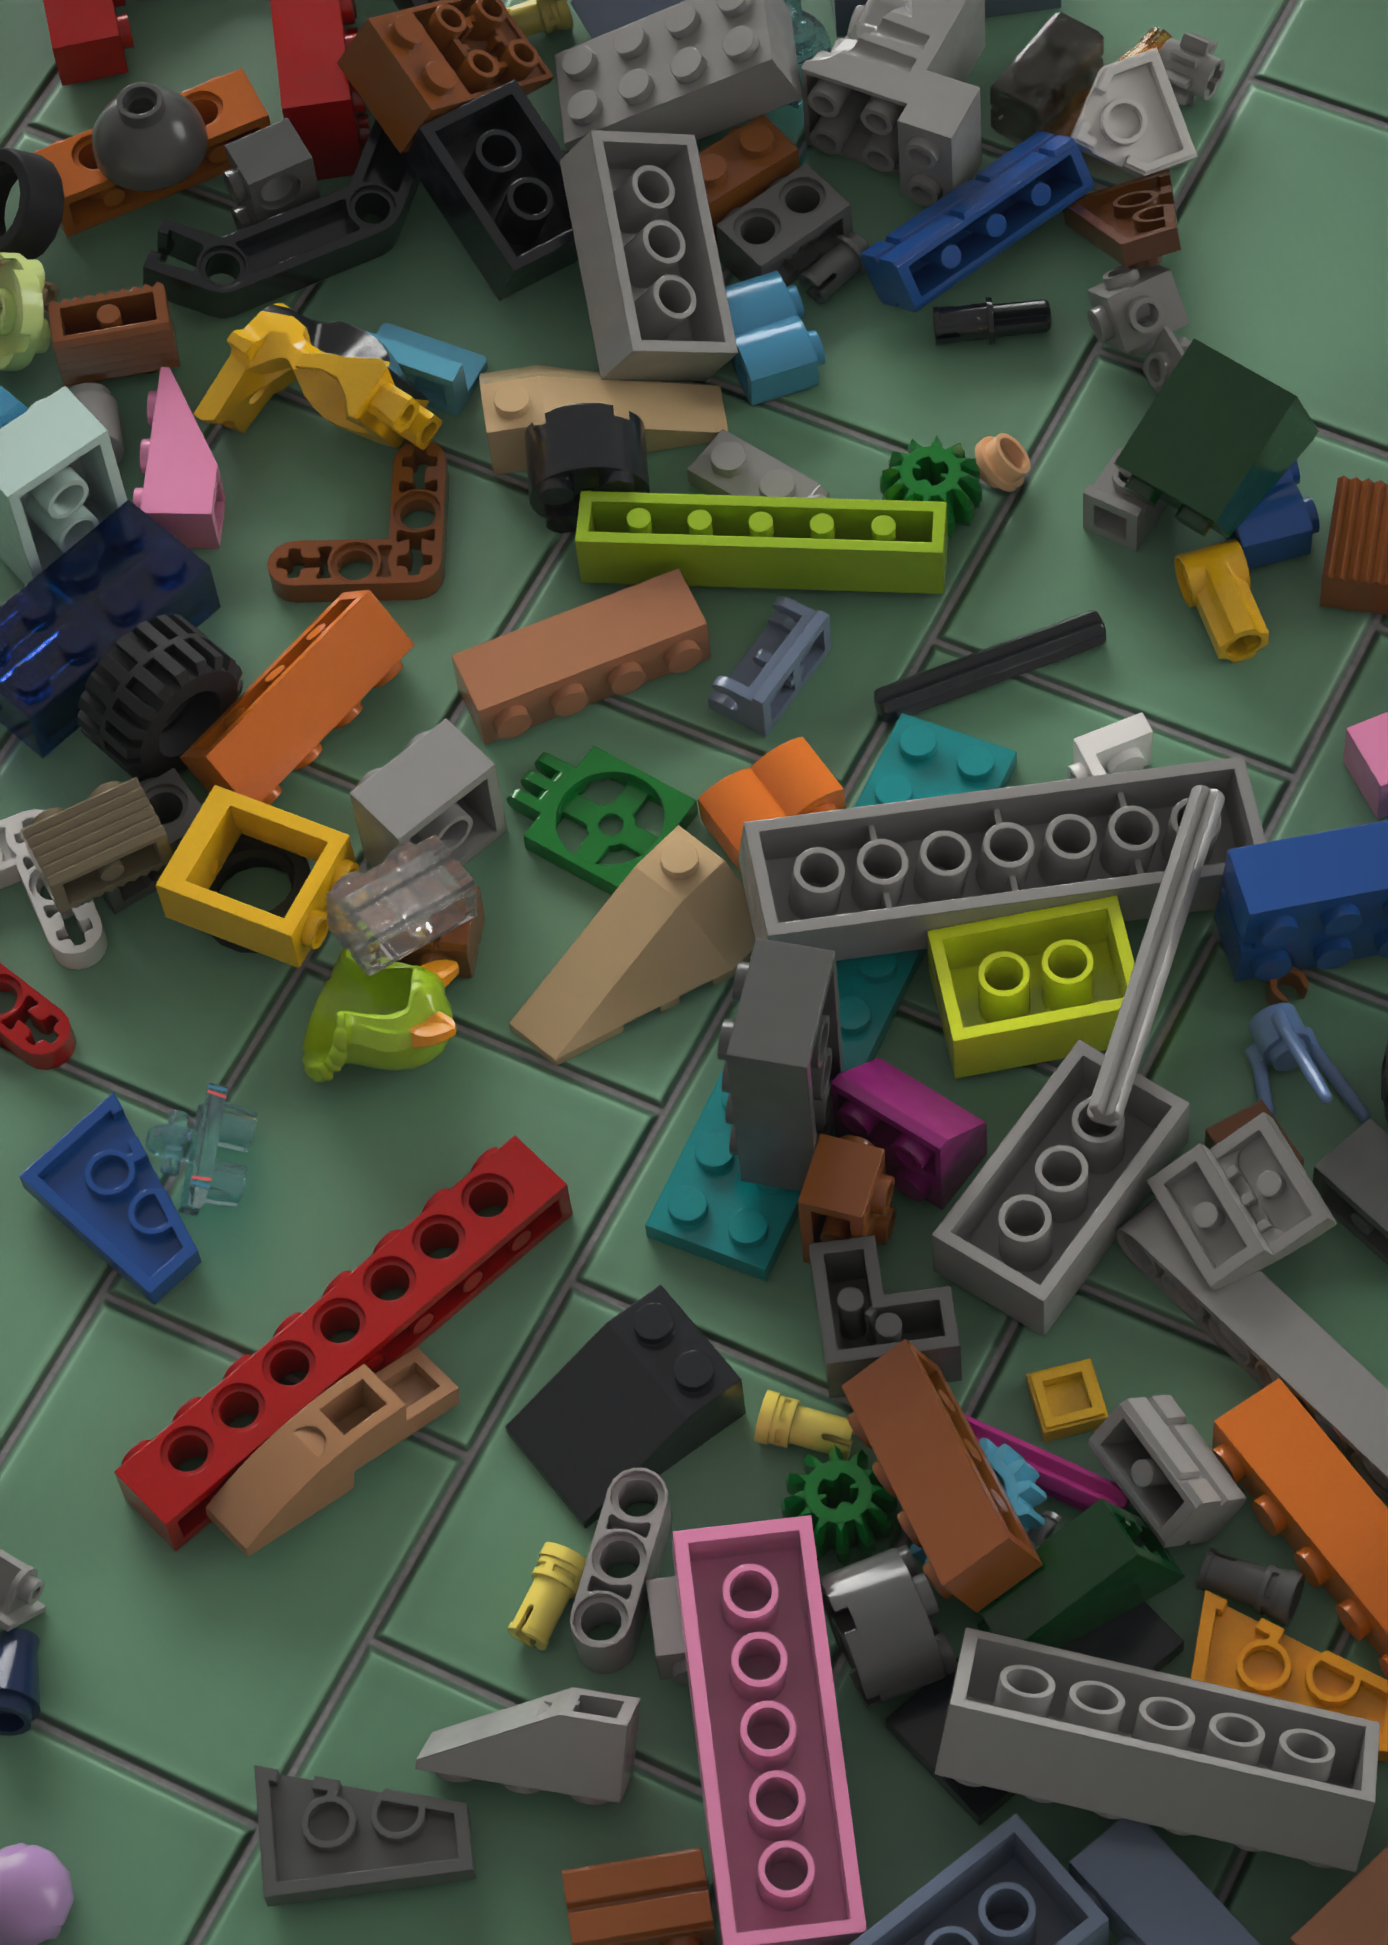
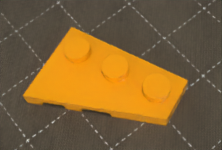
[1190,1590,1388,1762]

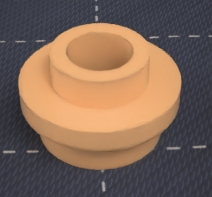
[975,433,1031,492]

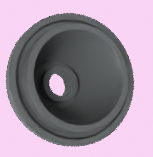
[92,82,208,191]

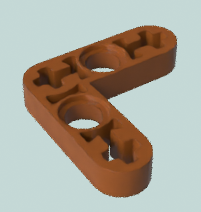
[267,441,450,603]

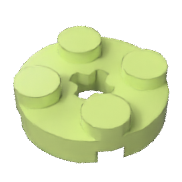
[0,252,51,371]

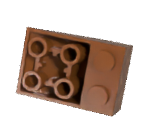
[337,0,554,154]

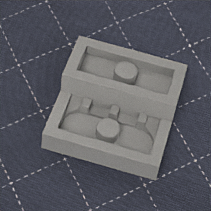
[1146,1112,1337,1290]

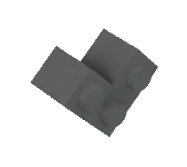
[809,1235,962,1399]

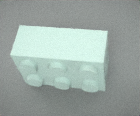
[0,386,137,601]

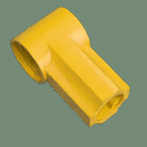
[1174,538,1269,663]

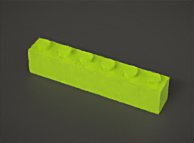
[575,491,948,594]

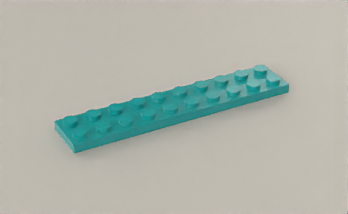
[645,713,1017,1281]

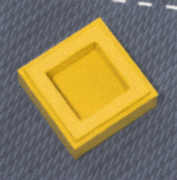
[1026,1358,1108,1443]

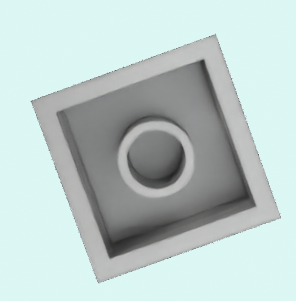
[350,718,507,883]

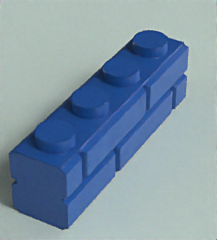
[860,131,1094,312]

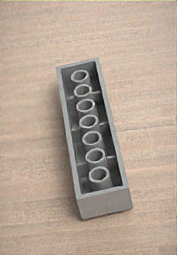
[738,756,1266,961]

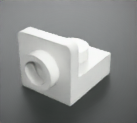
[1067,712,1153,779]

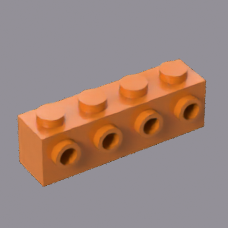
[180,590,415,805]

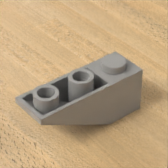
[415,1687,641,1805]

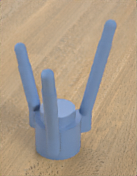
[1245,1003,1371,1123]

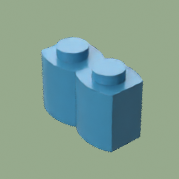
[725,271,825,406]

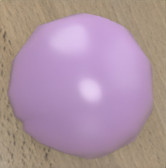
[0,1843,74,1945]

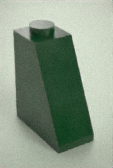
[977,1499,1185,1649]

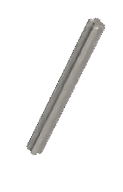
[1087,785,1225,1127]

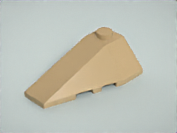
[479,365,728,475]
[509,825,755,1066]

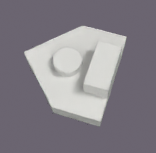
[1070,47,1198,178]

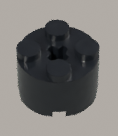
[525,403,650,533]

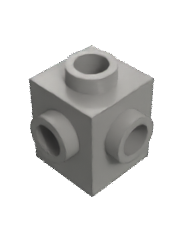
[1087,264,1190,355]

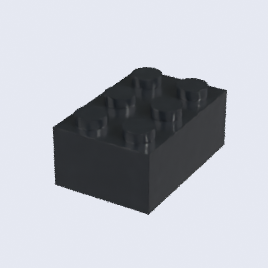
[406,79,578,301]

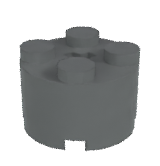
[820,1545,957,1708]

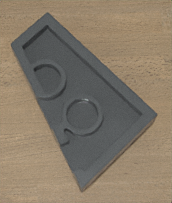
[254,1765,476,1907]

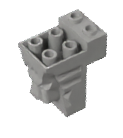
[801,0,986,207]

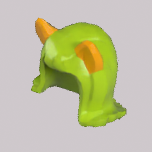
[302,943,459,1082]

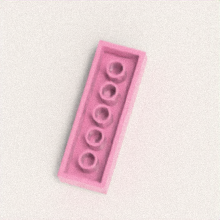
[673,1515,867,1945]

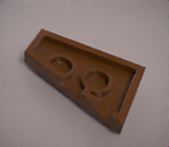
[1063,169,1181,269]

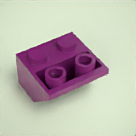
[831,1058,987,1210]

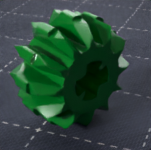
[880,436,983,539]
[781,1444,898,1566]

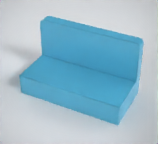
[361,323,488,417]

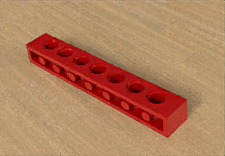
[114,1135,573,1552]

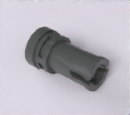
[1197,1547,1305,1626]

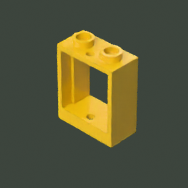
[156,785,359,969]

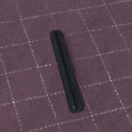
[874,610,1106,723]

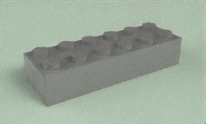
[934,1627,1380,1872]

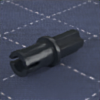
[933,297,1052,345]

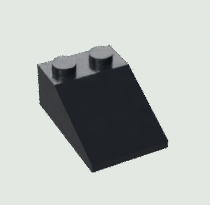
[505,1285,746,1528]

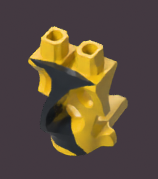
[193,303,443,450]

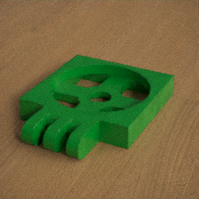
[506,745,698,895]

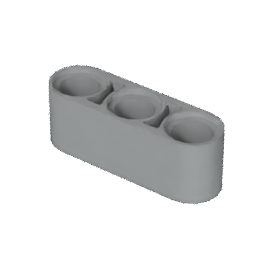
[570,1468,672,1674]

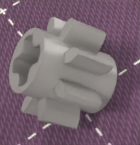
[1159,32,1225,106]

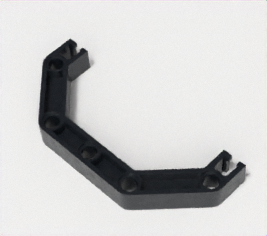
[143,0,440,318]

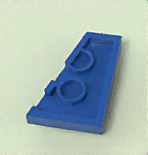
[19,1092,202,1305]

